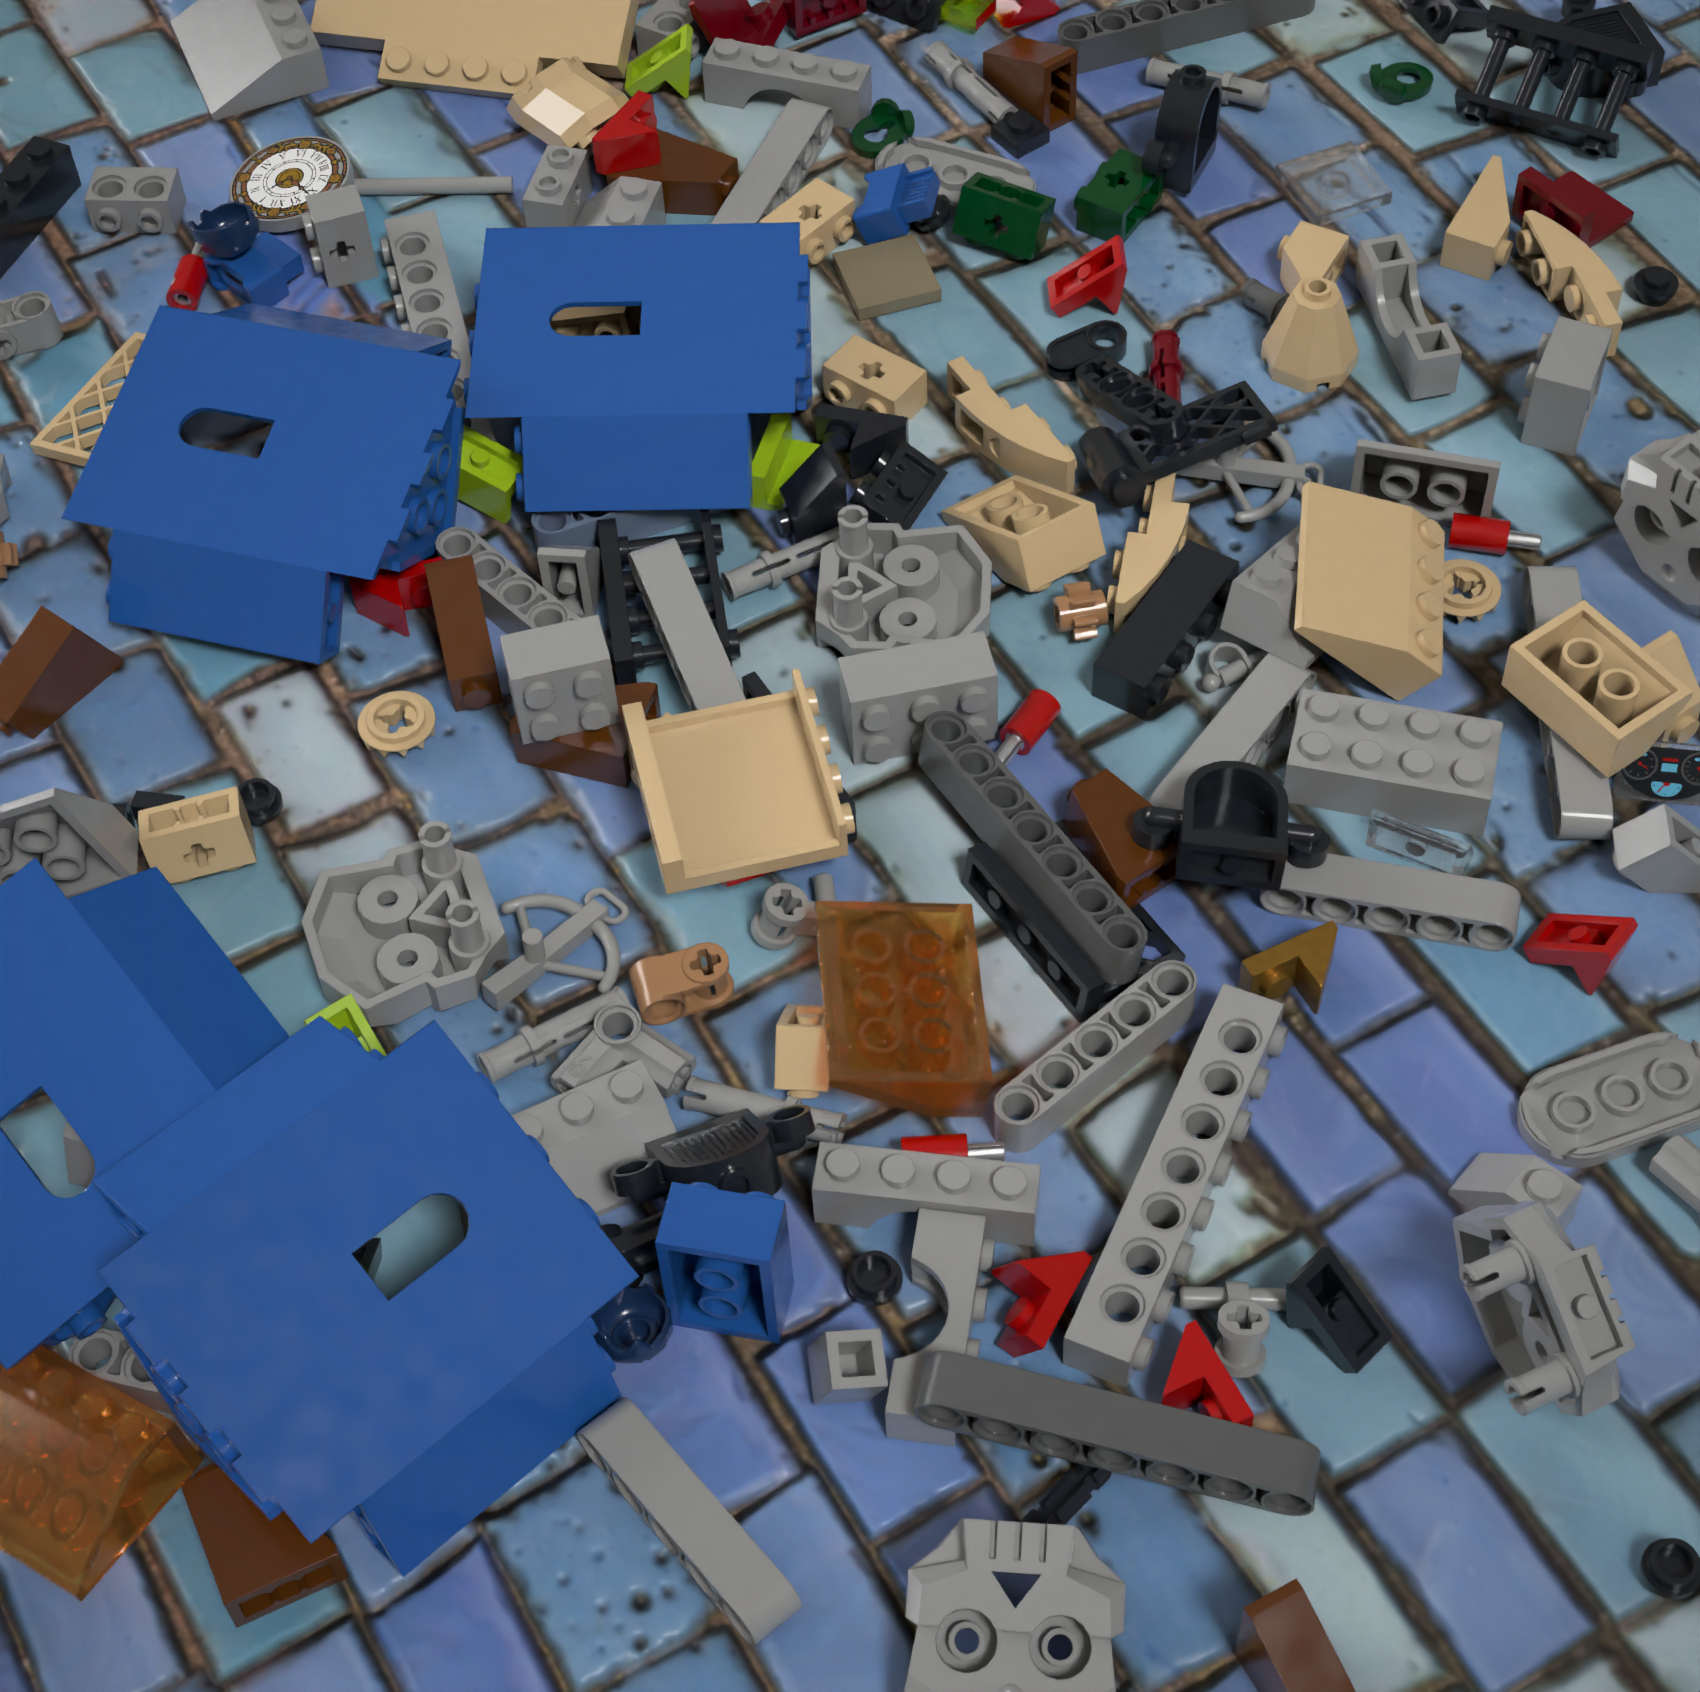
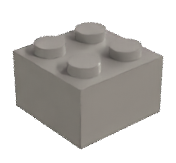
[1517,316,1613,457]
[499,615,621,745]

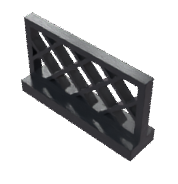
[961,819,1186,1023]

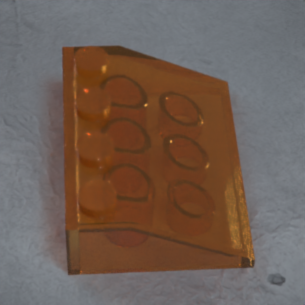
[814,901,993,1117]
[0,1345,203,1602]

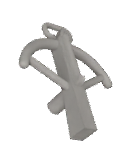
[1176,421,1324,523]
[481,887,630,1011]

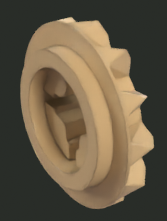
[1443,559,1501,623]
[358,691,437,758]

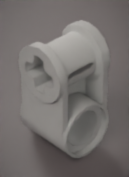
[0,291,63,361]

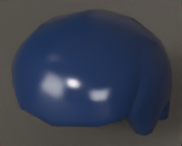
[188,201,260,258]
[590,1283,673,1363]

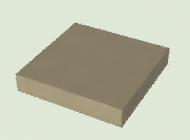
[832,234,942,321]

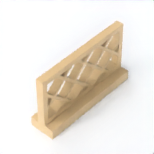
[29,332,146,467]

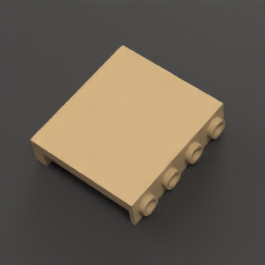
[621,668,855,895]

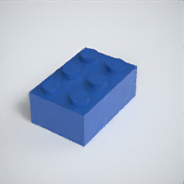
[655,1182,794,1344]

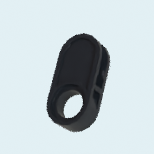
[1046,320,1127,382]

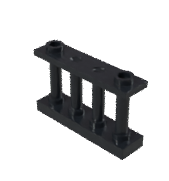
[1454,5,1653,158]
[597,509,741,685]

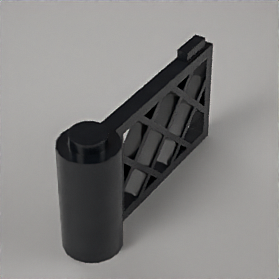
[1076,380,1278,508]

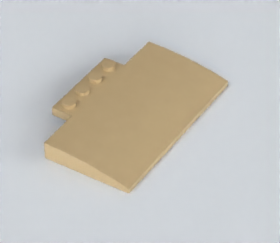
[310,0,639,99]

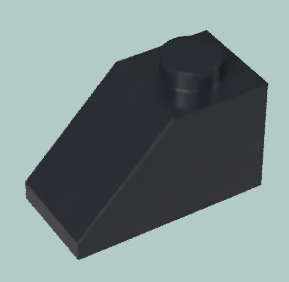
[774,441,847,545]

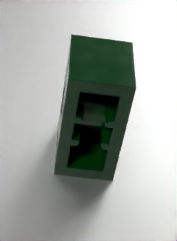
[1073,148,1164,243]
[952,172,1056,260]

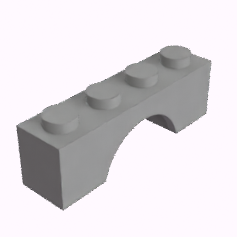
[702,37,872,129]
[1354,233,1462,400]
[811,1141,1041,1247]
[885,1208,996,1447]

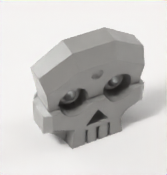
[1614,429,1700,617]
[815,505,992,657]
[301,821,510,1027]
[1452,1201,1636,1416]
[904,1518,1126,1692]

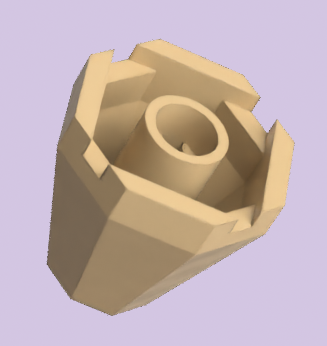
[1261,277,1359,393]

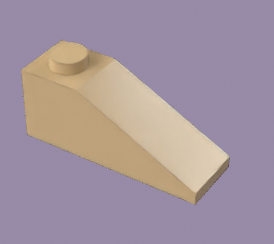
[1440,155,1513,281]

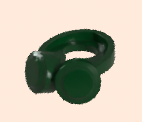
[1369,62,1434,105]
[852,98,915,159]

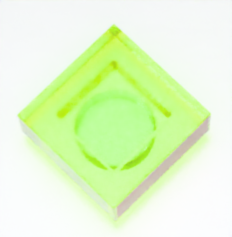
[941,0,996,32]

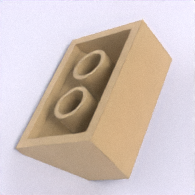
[1501,599,1693,778]

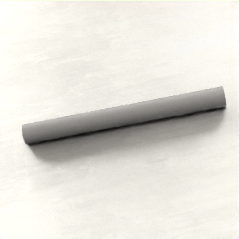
[354,176,514,195]

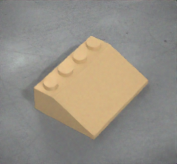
[1294,481,1445,701]

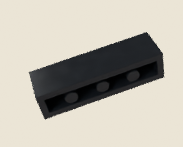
[0,136,82,279]
[1092,540,1239,719]

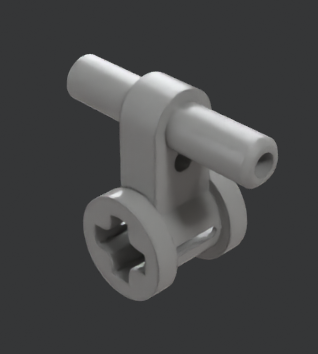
[751,873,846,967]
[1179,1281,1286,1378]

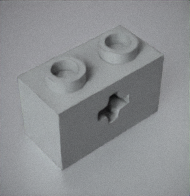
[522,144,593,227]
[301,184,379,289]

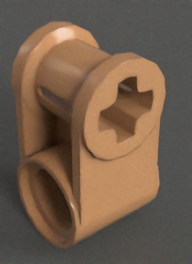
[629,942,734,1025]

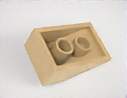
[941,475,1106,592]

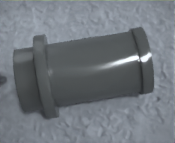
[1239,278,1290,325]

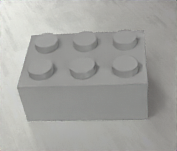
[838,631,998,765]

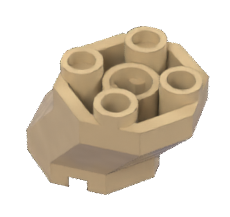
[506,56,629,157]

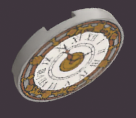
[229,136,354,233]

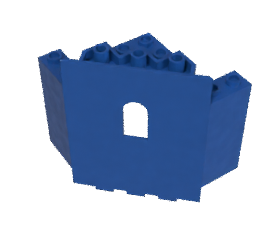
[463,222,813,512]
[61,303,466,664]
[0,857,290,1370]
[93,1016,639,1577]

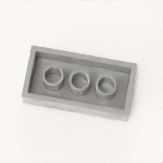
[1283,688,1503,837]

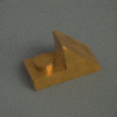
[1238,920,1338,1014]

